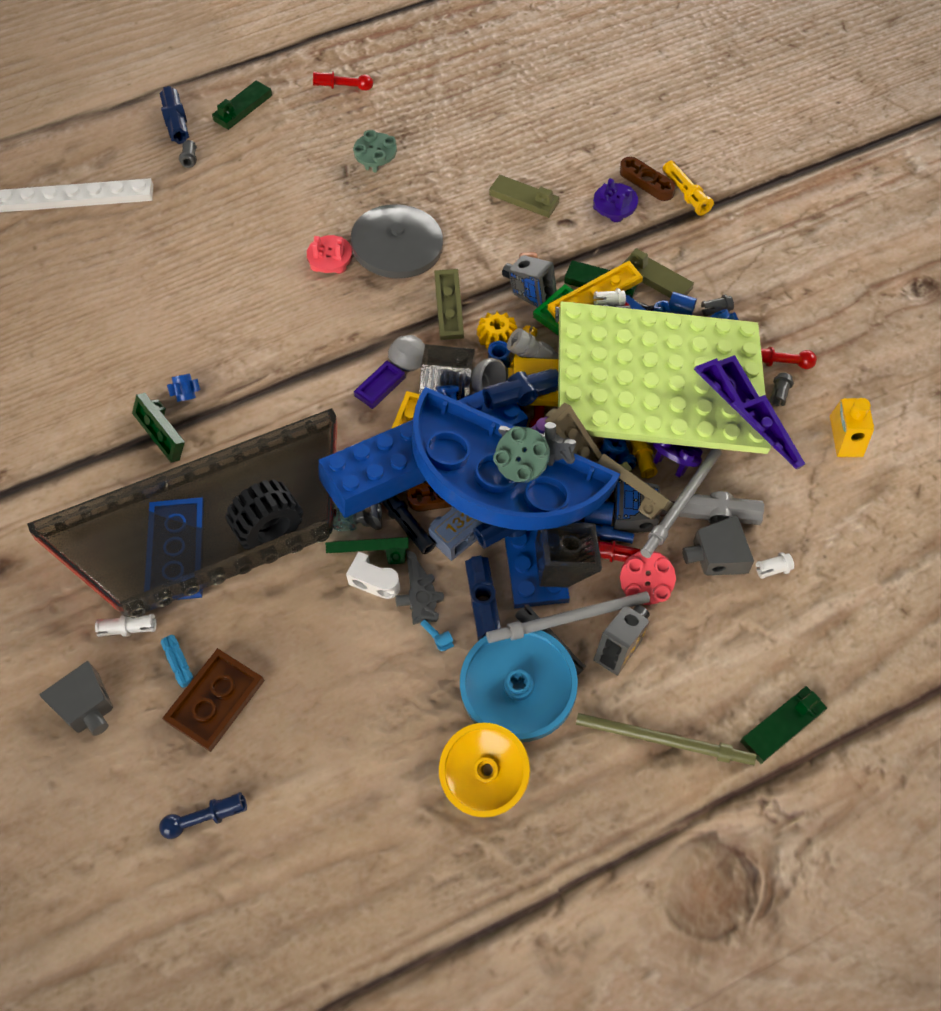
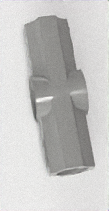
[679,491,764,525]

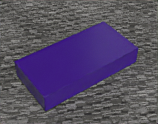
[354,360,406,409]

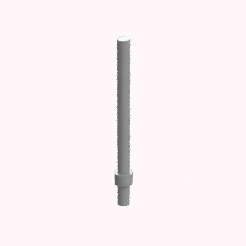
[640,449,722,558]
[486,591,650,643]

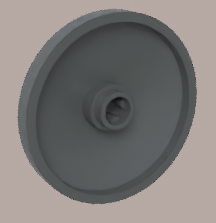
[351,204,443,278]

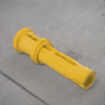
[662,160,714,216]

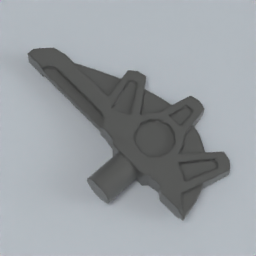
[498,422,576,466]
[395,550,444,625]

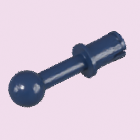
[159,792,247,839]

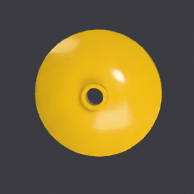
[439,723,530,817]

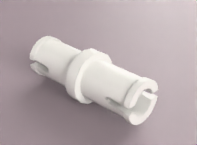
[95,614,157,637]

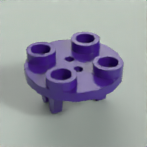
[593,178,638,222]
[652,443,703,478]

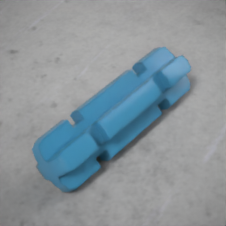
[160,635,194,688]

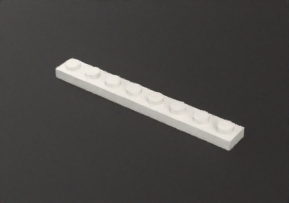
[0,178,153,212]

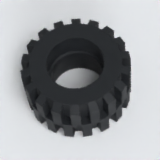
[225,480,303,552]

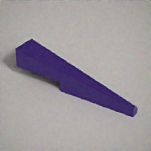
[694,355,805,469]

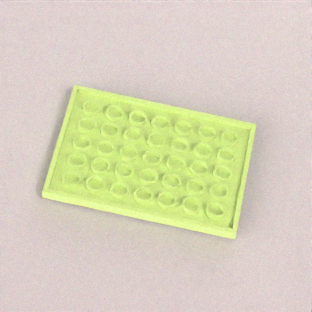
[558,301,771,454]

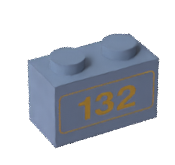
[429,506,484,561]

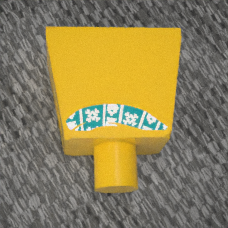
[830,398,874,457]

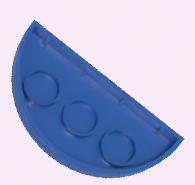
[411,386,620,531]

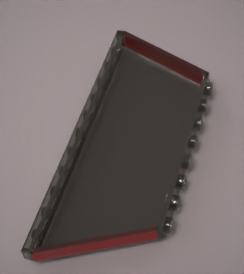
[27,408,337,618]

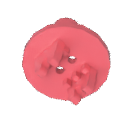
[307,235,353,274]
[619,551,676,605]

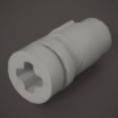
[507,328,559,359]

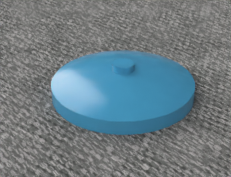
[460,630,578,743]

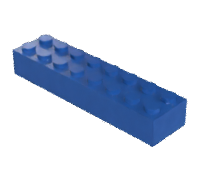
[318,383,528,518]

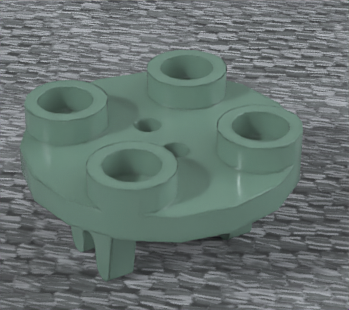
[353,130,397,173]
[493,426,550,483]

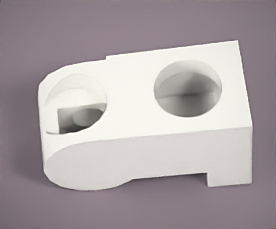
[346,551,400,599]

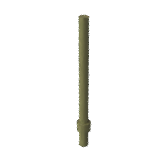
[576,713,756,766]

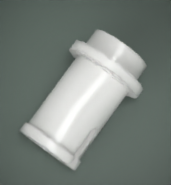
[593,288,626,306]
[756,552,794,579]

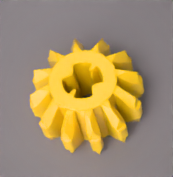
[477,311,517,351]

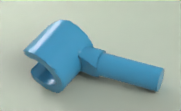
[420,620,454,651]

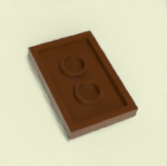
[162,648,265,752]

